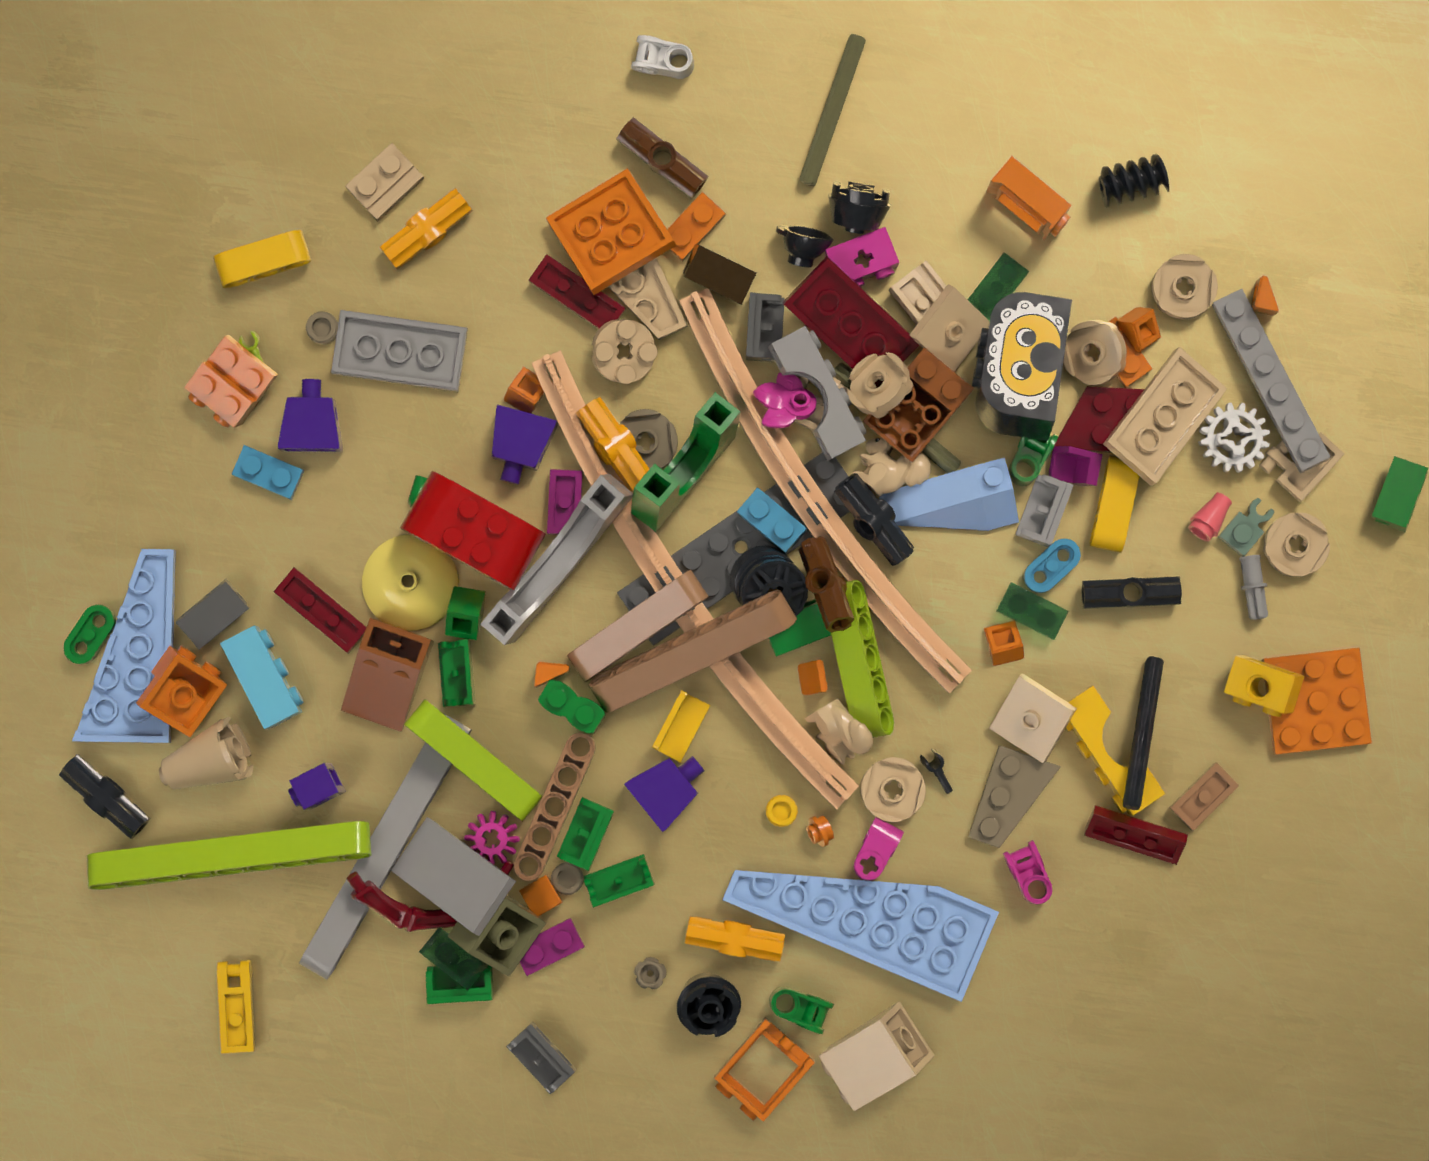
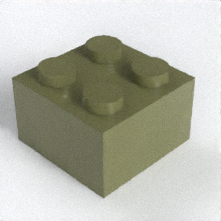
[448,895,546,977]

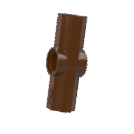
[616,117,709,199]
[798,536,855,633]

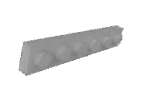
[1212,289,1330,474]

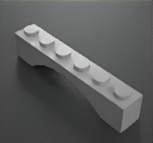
[481,474,633,645]

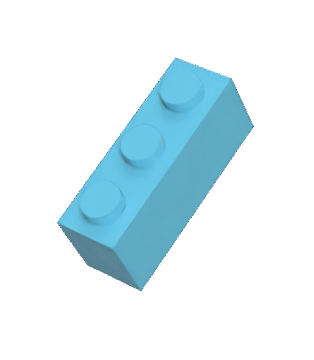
[220,625,304,730]

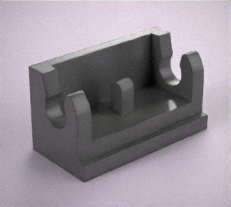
[746,292,785,362]
[176,578,249,650]
[506,1022,576,1094]

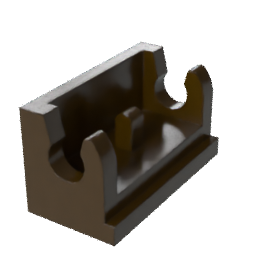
[683,244,757,305]

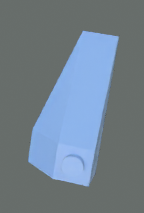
[879,457,1019,531]

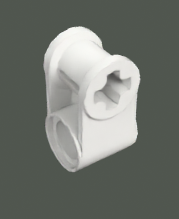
[631,35,694,79]

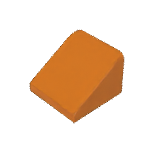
[1251,276,1279,316]
[1117,307,1161,352]
[504,366,545,414]
[984,620,1024,666]
[798,660,828,696]
[534,662,570,688]
[519,874,563,916]

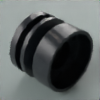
[730,545,808,616]

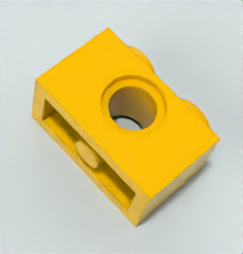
[1224,655,1305,717]

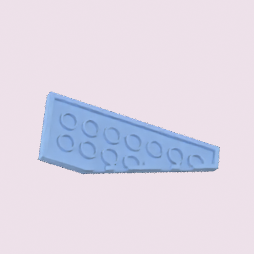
[722,870,999,1002]

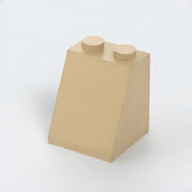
[819,1001,935,1111]

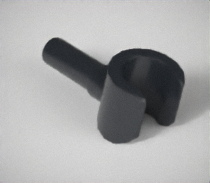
[920,749,953,794]

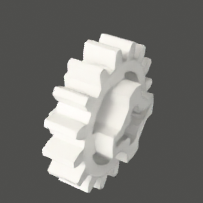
[1198,403,1270,473]

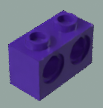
[288,763,346,810]

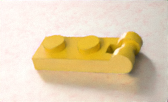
[217,960,255,1054]

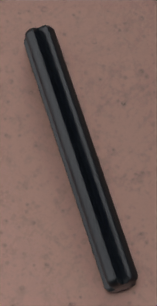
[1123,656,1164,810]

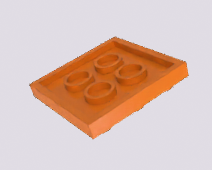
[546,168,676,295]
[1262,647,1372,755]

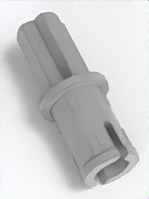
[1239,555,1268,620]

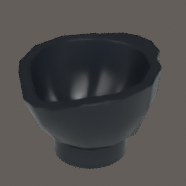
[776,225,833,267]

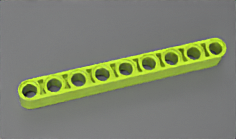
[87,821,372,890]

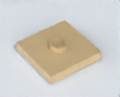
[909,284,989,372]
[989,674,1077,763]

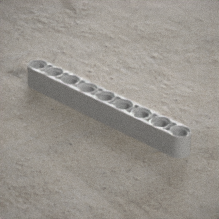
[299,713,472,980]

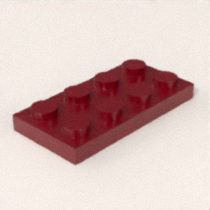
[783,256,919,389]

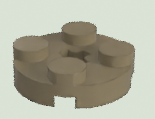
[620,409,678,469]

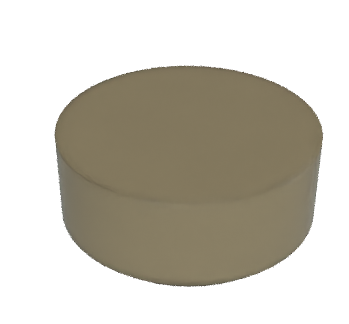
[306,311,338,345]
[551,862,584,895]

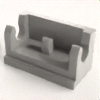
[1015,474,1074,547]

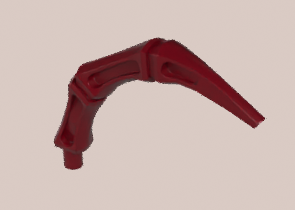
[346,861,514,932]

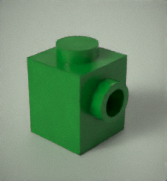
[445,586,486,640]

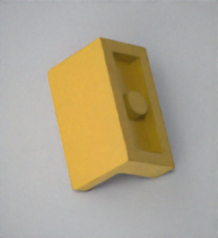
[652,690,710,763]

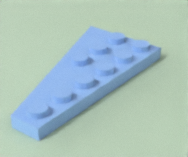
[72,549,176,743]

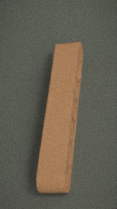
[588,590,797,713]

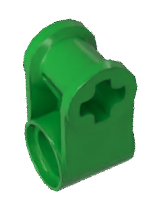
[1008,434,1058,486]
[769,987,834,1034]

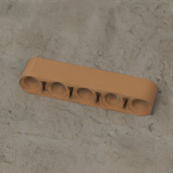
[567,570,709,682]
[514,732,596,881]

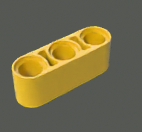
[213,230,311,288]
[1090,456,1140,553]

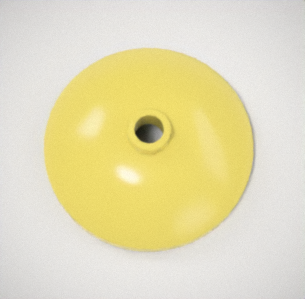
[362,535,459,631]

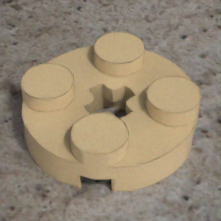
[1152,254,1218,319]
[591,319,658,384]
[1063,320,1127,385]
[847,352,913,418]
[1263,513,1330,577]
[861,757,926,822]

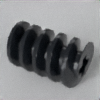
[1099,154,1169,208]

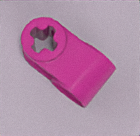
[854,817,904,881]
[1003,840,1053,904]

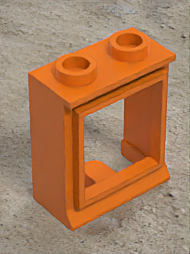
[986,156,1072,240]
[714,1017,815,1122]

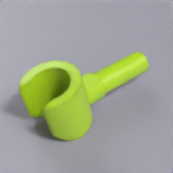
[239,331,264,363]

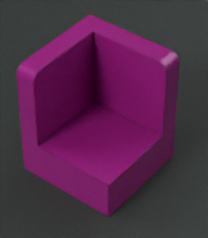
[1048,446,1103,486]

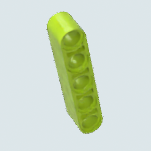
[831,580,894,738]
[404,699,543,822]

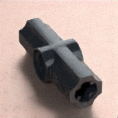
[834,473,914,566]
[1081,576,1182,609]
[59,754,151,839]

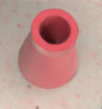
[1188,492,1232,542]

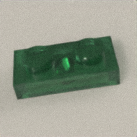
[968,252,1029,321]
[996,582,1069,640]
[419,928,488,991]

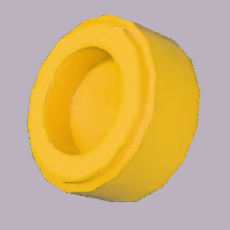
[766,795,798,827]

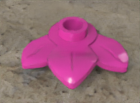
[753,372,817,428]

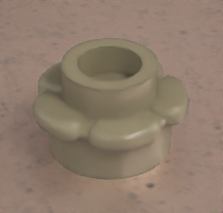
[634,957,666,989]

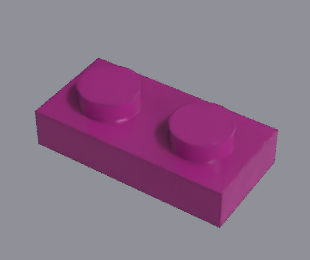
[547,469,583,535]
[520,918,585,976]

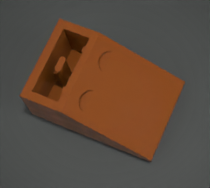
[862,347,974,463]
[341,618,434,732]

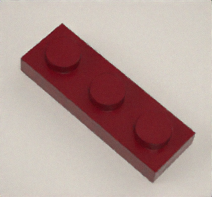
[528,254,626,329]
[273,567,366,654]
[1084,805,1188,865]

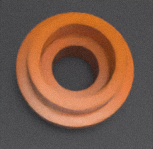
[806,816,834,847]

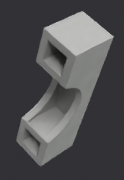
[768,326,866,461]

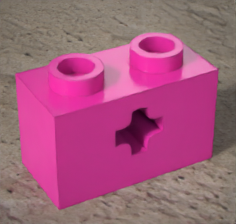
[825,227,899,287]

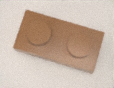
[1169,762,1239,831]

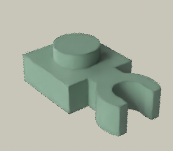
[1218,498,1274,557]

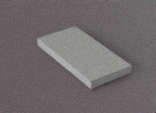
[331,310,468,392]
[391,817,516,936]

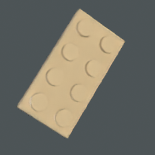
[1103,347,1227,486]

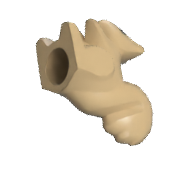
[852,438,931,498]
[805,698,873,765]

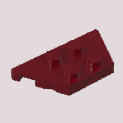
[1054,386,1144,453]

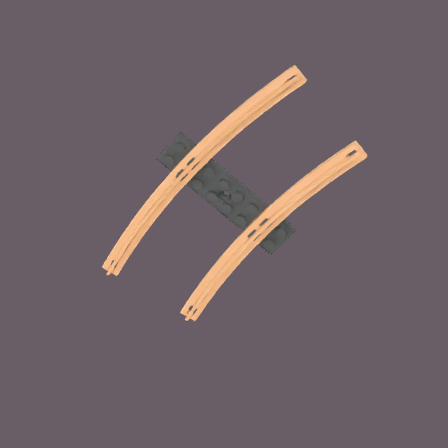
[532,288,972,809]

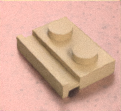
[345,143,424,221]
[888,261,946,325]

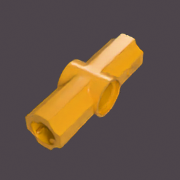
[380,188,473,270]
[576,397,649,492]
[685,916,785,962]

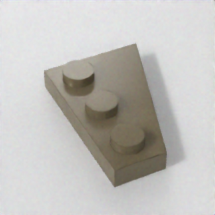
[968,746,1061,848]

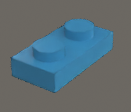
[232,445,304,500]
[737,487,807,554]

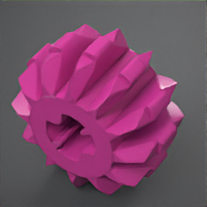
[464,811,520,865]

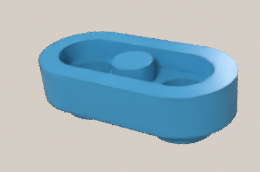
[1024,539,1081,593]

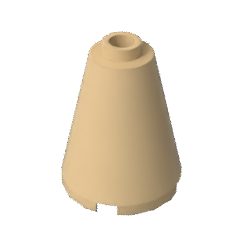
[159,717,253,790]

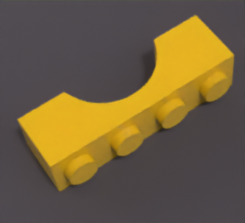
[1065,686,1165,815]

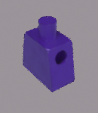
[278,379,343,452]
[492,405,558,485]
[624,756,705,832]

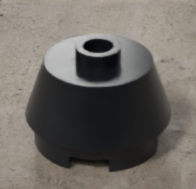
[828,181,891,234]
[677,973,741,1037]

